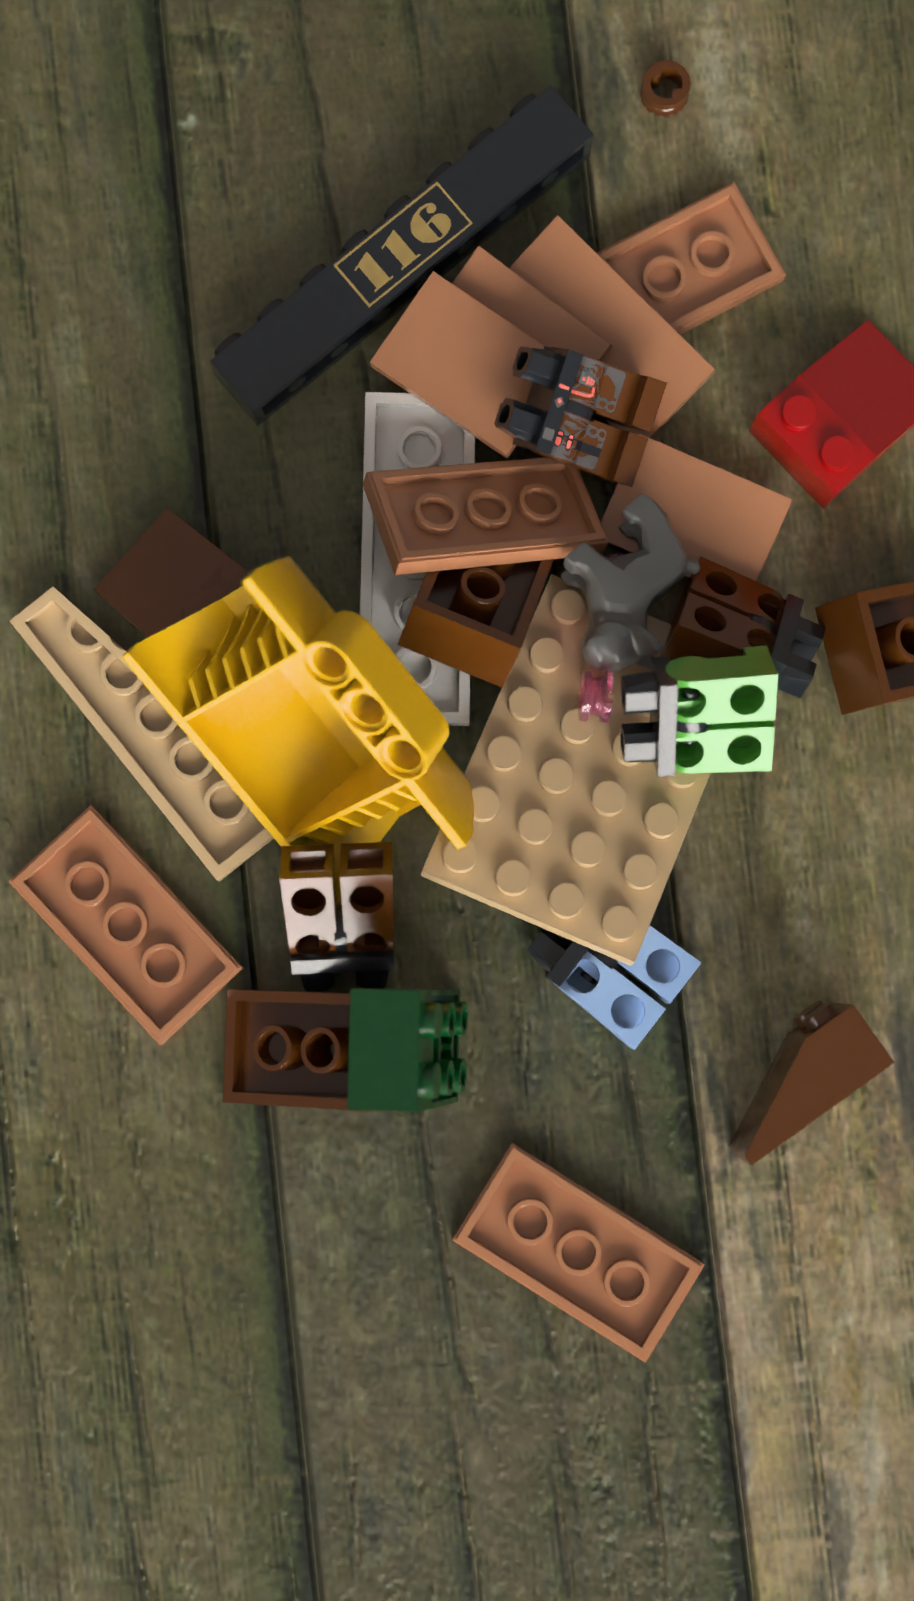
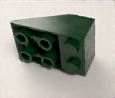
[347,988,468,1112]

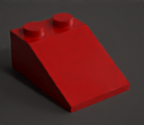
[748,320,914,509]

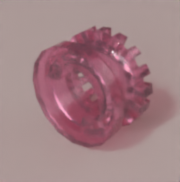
[578,670,614,723]

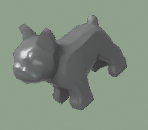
[562,494,700,673]

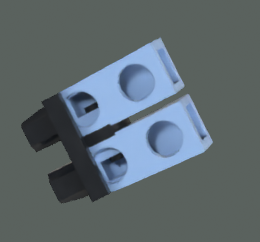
[527,925,701,1050]

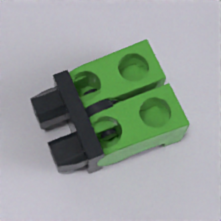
[620,646,778,777]

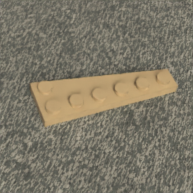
[10,587,274,882]

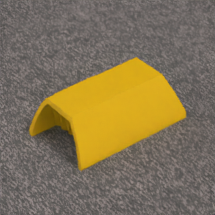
[122,556,474,903]

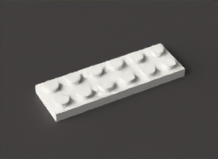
[360,392,475,726]

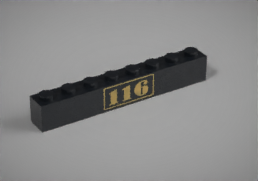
[210,85,594,427]

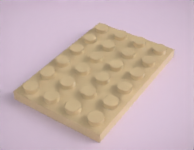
[421,574,711,966]

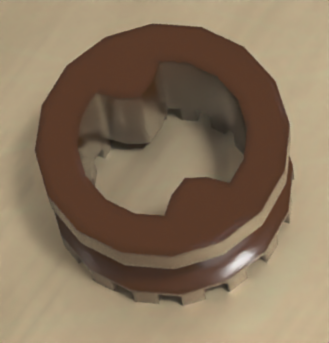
[640,60,691,118]

